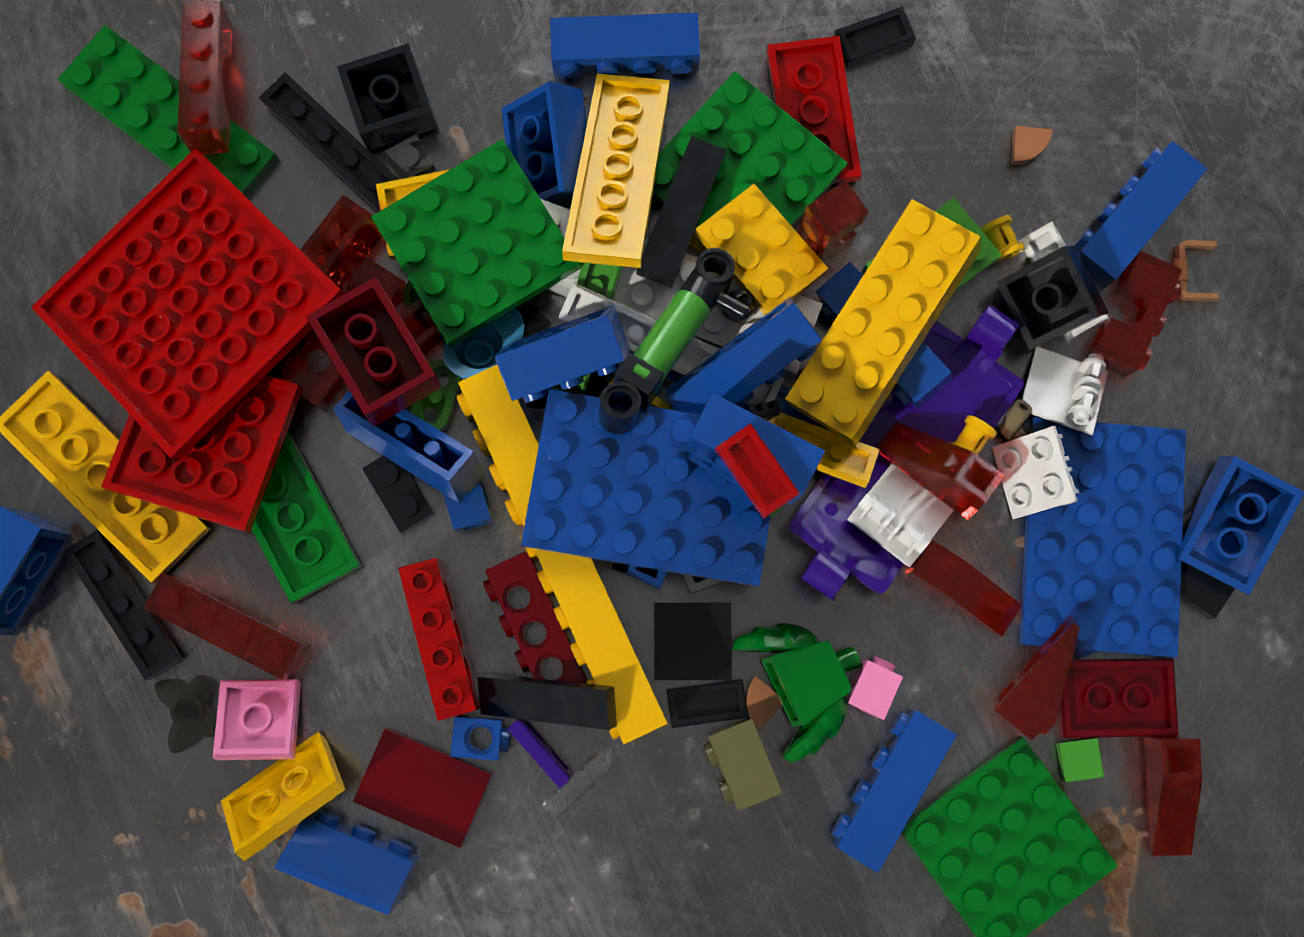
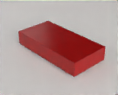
[715,423,800,519]

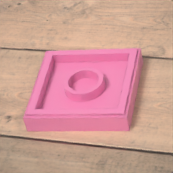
[213,679,301,760]

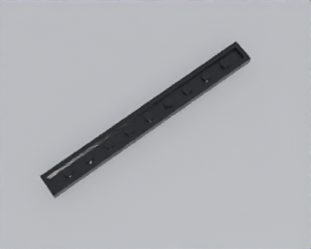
[259,72,551,338]

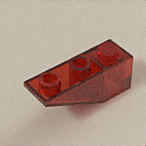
[877,422,1005,520]
[1144,736,1203,856]

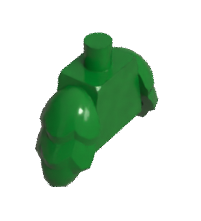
[733,623,861,764]

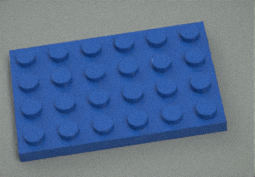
[521,389,771,587]
[1019,417,1186,658]

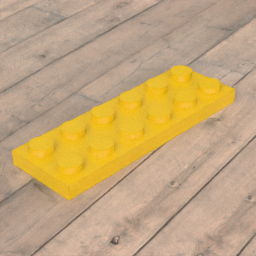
[562,73,670,268]
[0,370,211,584]

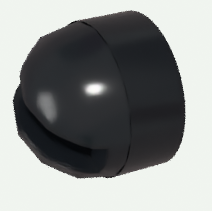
[723,289,754,322]

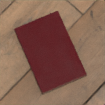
[1055,658,1179,738]
[353,728,493,848]

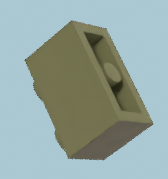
[703,717,782,811]

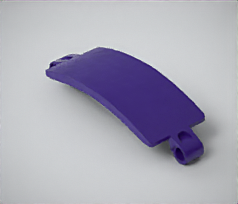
[788,304,1024,601]

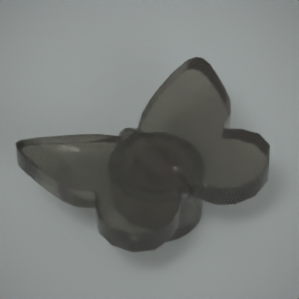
[155,675,217,753]

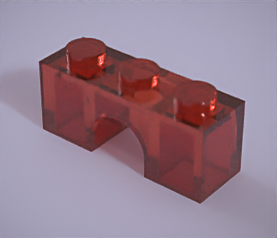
[797,180,869,264]
[1085,251,1182,377]

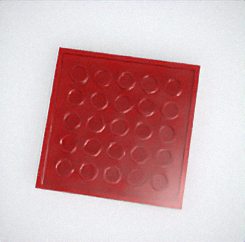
[31,148,344,462]

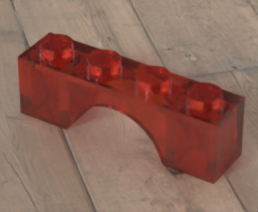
[177,0,232,154]
[143,573,311,680]

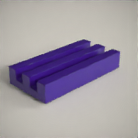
[508,719,573,789]

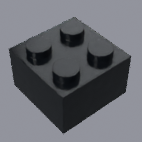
[337,43,438,150]
[996,245,1109,350]

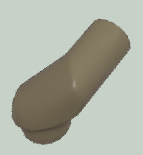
[1000,400,1032,442]

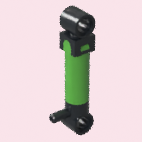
[599,248,750,434]

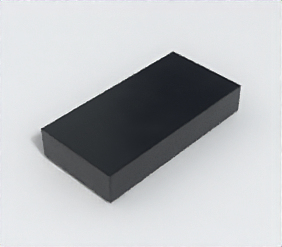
[834,6,916,68]
[666,679,748,728]

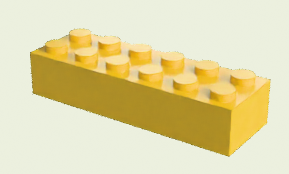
[785,199,981,446]

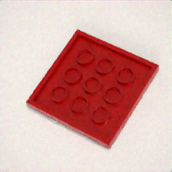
[101,375,303,534]

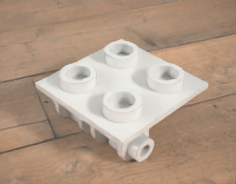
[1022,347,1108,436]
[992,426,1079,519]
[847,463,954,568]

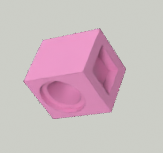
[845,656,903,720]

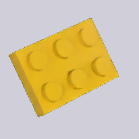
[695,184,829,315]
[221,731,346,862]

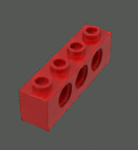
[398,558,480,721]

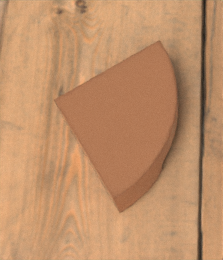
[1010,126,1053,165]
[746,675,782,731]

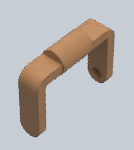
[1172,240,1220,302]

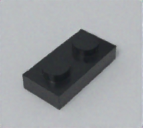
[362,456,435,534]

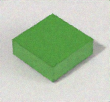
[1056,738,1104,782]

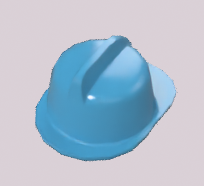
[442,308,525,379]

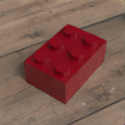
[306,277,441,427]

